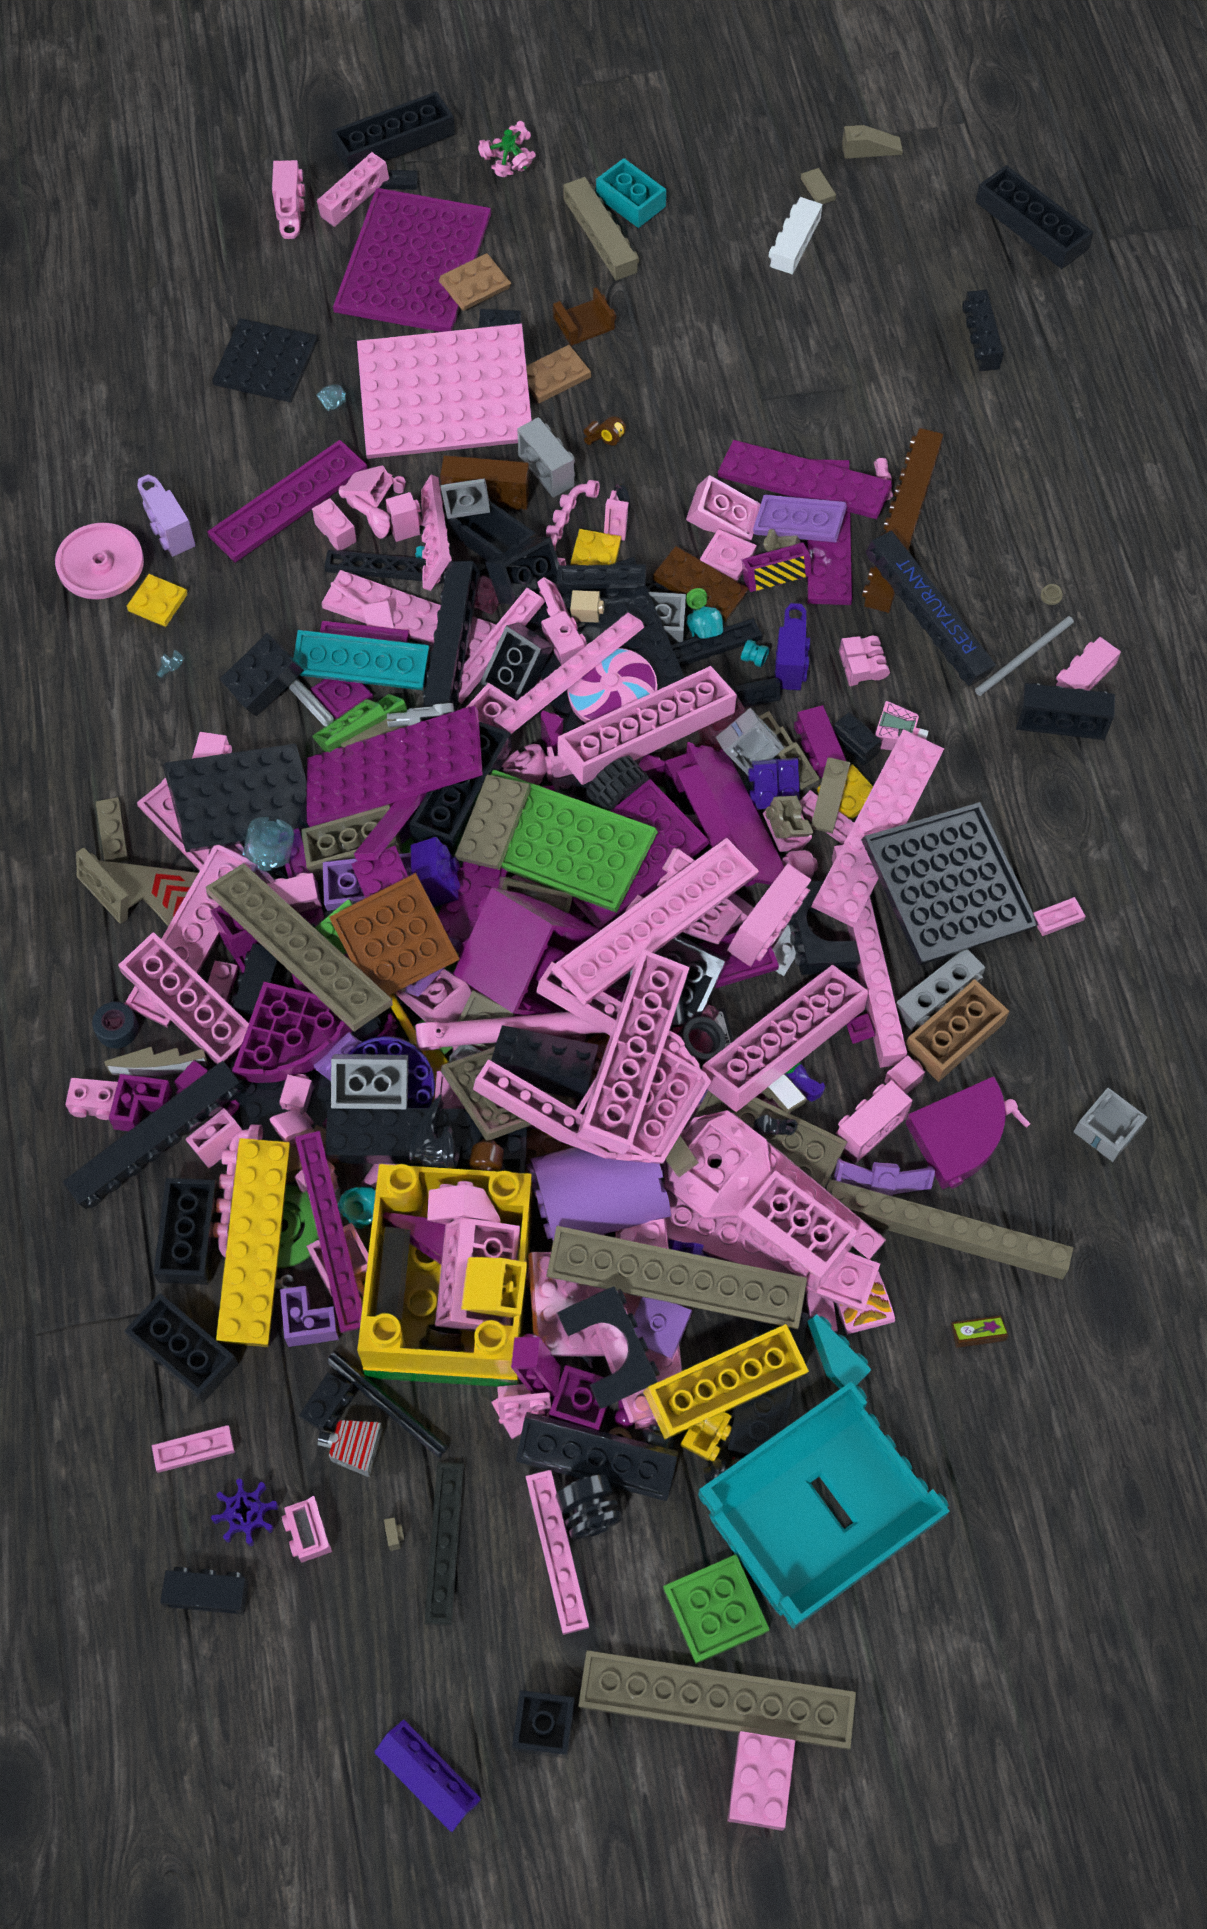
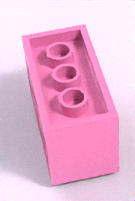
[736,1170,857,1292]
[435,1217,521,1332]

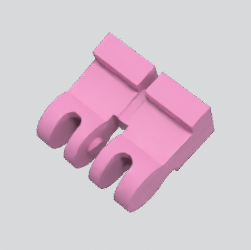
[839,636,890,686]

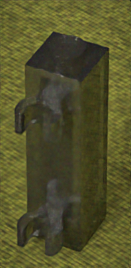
[373,1227,411,1323]

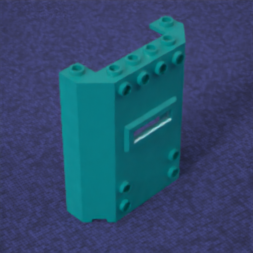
[698,1381,950,1629]

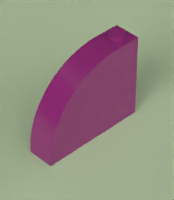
[905,1076,1005,1190]

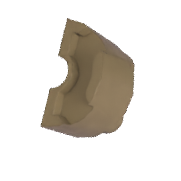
[765,796,814,839]

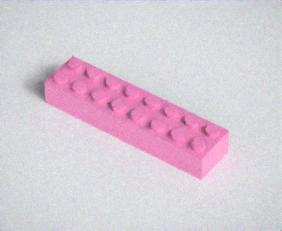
[557,666,737,785]
[576,949,690,1155]
[702,965,868,1112]

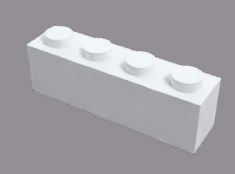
[769,197,822,274]

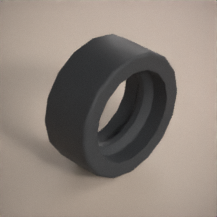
[678,1017,726,1066]

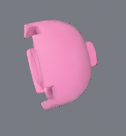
[502,744,547,785]

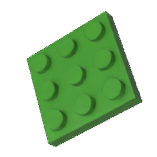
[663,1555,769,1664]

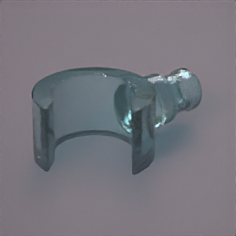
[156,650,183,678]

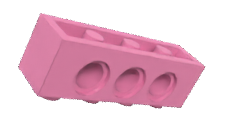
[317,152,389,227]

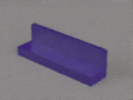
[375,1720,481,1832]

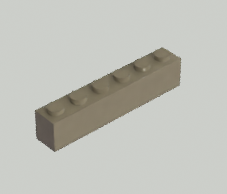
[564,177,639,280]

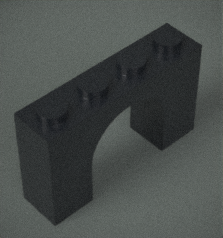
[787,881,861,975]
[557,1286,660,1409]

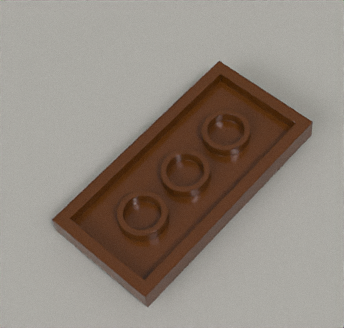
[652,546,749,623]

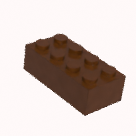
[440,455,530,510]

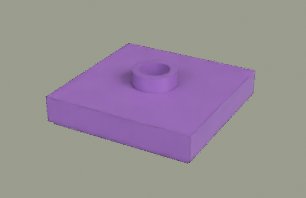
[634,1297,692,1359]

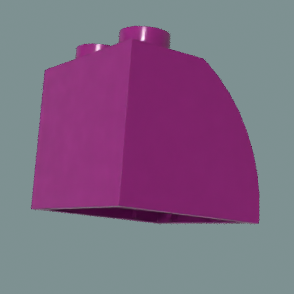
[453,888,600,1015]

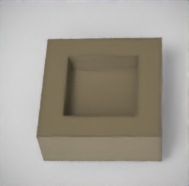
[384,1518,404,1551]

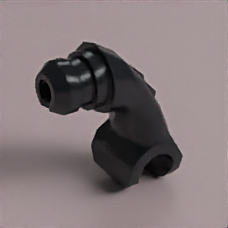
[754,1115,798,1135]

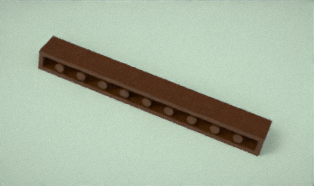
[862,428,943,613]

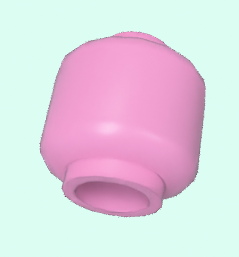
[782,850,818,878]

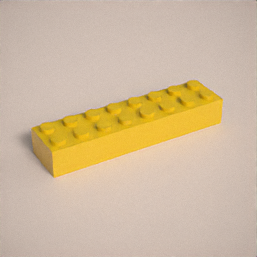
[216,1138,290,1347]

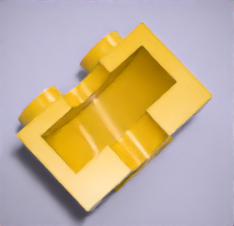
[681,1412,732,1462]

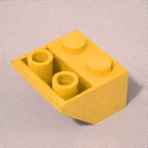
[461,1257,527,1318]

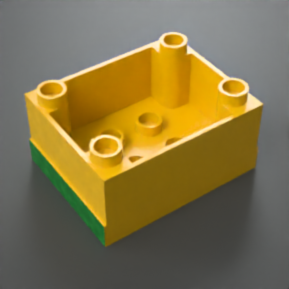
[357,1164,534,1387]

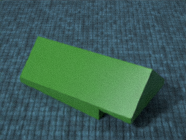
[312,694,407,753]

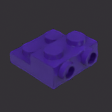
[748,758,799,809]

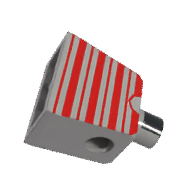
[318,1420,383,1477]

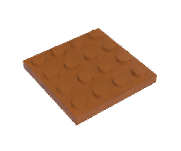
[329,873,460,996]

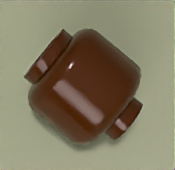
[469,1139,504,1172]

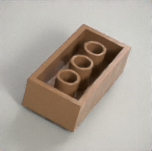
[905,979,1009,1082]

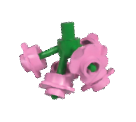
[478,121,535,177]

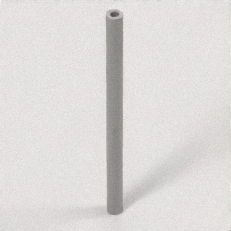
[975,616,1074,696]

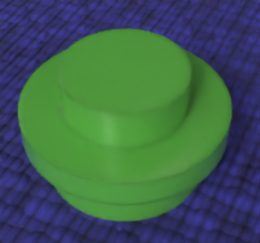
[685,588,707,609]

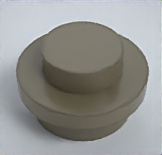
[1040,584,1063,605]

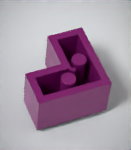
[109,1074,173,1132]

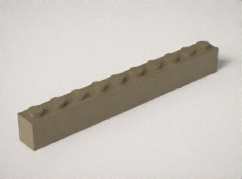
[826,1179,1073,1280]

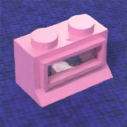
[281,1496,332,1563]

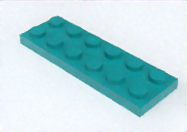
[293,630,430,690]

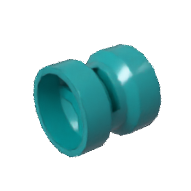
[741,639,770,668]

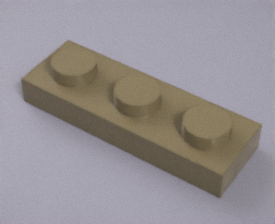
[96,797,129,863]

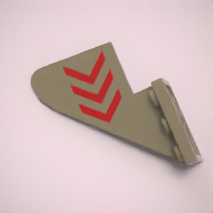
[76,848,198,926]

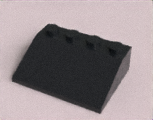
[610,935,729,1023]

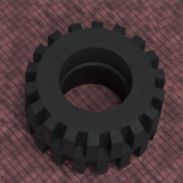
[587,756,649,811]

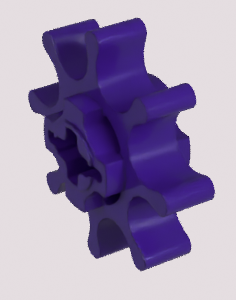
[211,1478,279,1546]

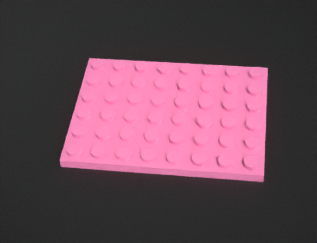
[357,324,532,459]

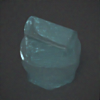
[316,385,345,411]

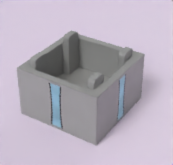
[716,708,784,775]
[1074,1088,1148,1162]

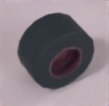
[92,1001,139,1049]

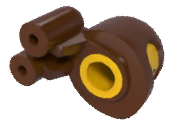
[583,416,626,446]

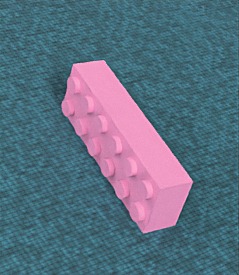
[118,932,249,1065]

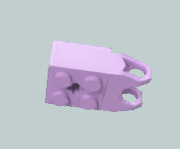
[138,475,195,557]

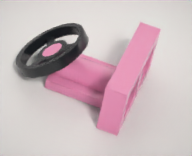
[604,484,631,541]

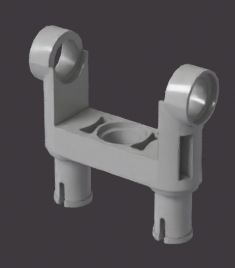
[387,703,454,728]

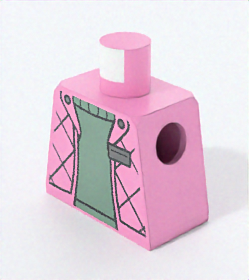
[875,701,929,750]

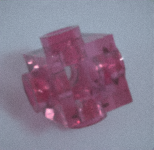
[474,576,501,615]

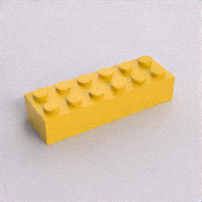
[643,1324,809,1439]

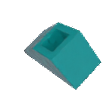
[807,1314,871,1389]

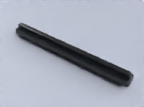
[327,1351,448,1458]

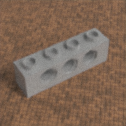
[896,949,985,1032]

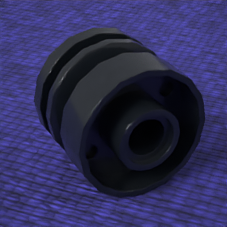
[556,1474,623,1540]

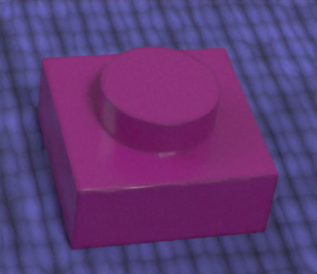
[846,1014,875,1044]

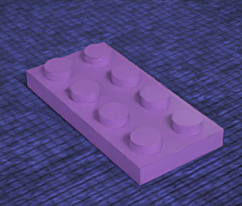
[753,495,847,542]

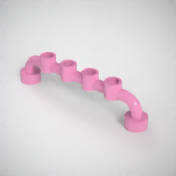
[546,480,600,566]
[213,1124,263,1258]

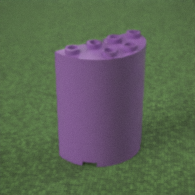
[526,1147,671,1241]

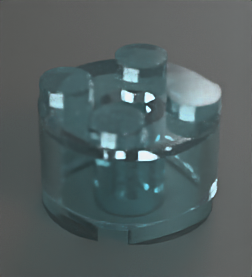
[243,817,294,871]

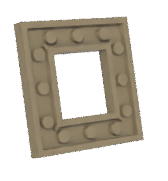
[441,1047,576,1141]

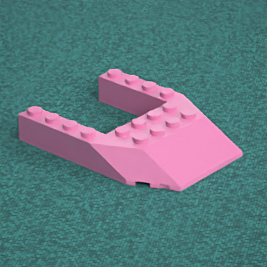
[473,962,711,1164]

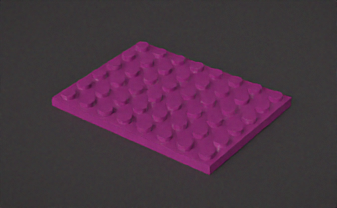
[333,188,491,332]

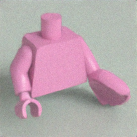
[339,466,406,539]

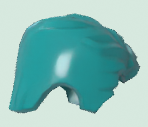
[686,607,723,639]
[338,1187,376,1229]

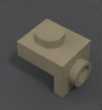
[764,529,800,552]

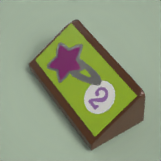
[951,1316,1008,1348]

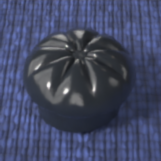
[419,1324,465,1352]

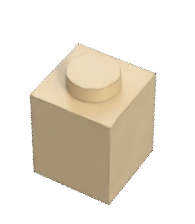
[570,590,604,623]

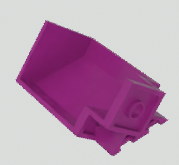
[664,742,785,887]

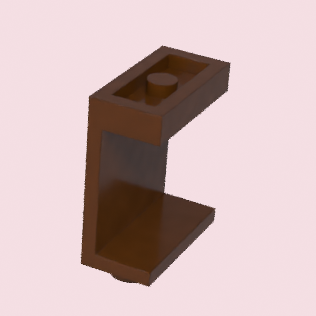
[553,287,616,346]

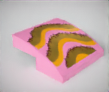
[836,1272,895,1334]

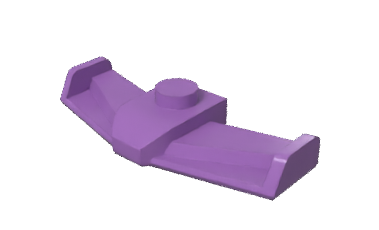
[833,1158,935,1196]

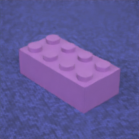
[323,853,411,911]

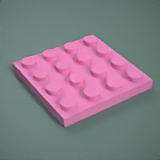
[528,1252,606,1356]

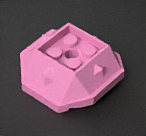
[663,1111,772,1220]

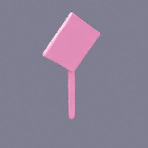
[331,582,395,628]

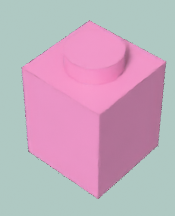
[884,1056,925,1094]
[280,1074,314,1114]

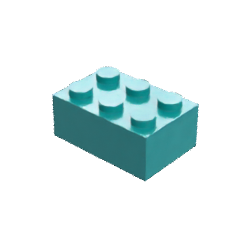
[596,158,666,228]

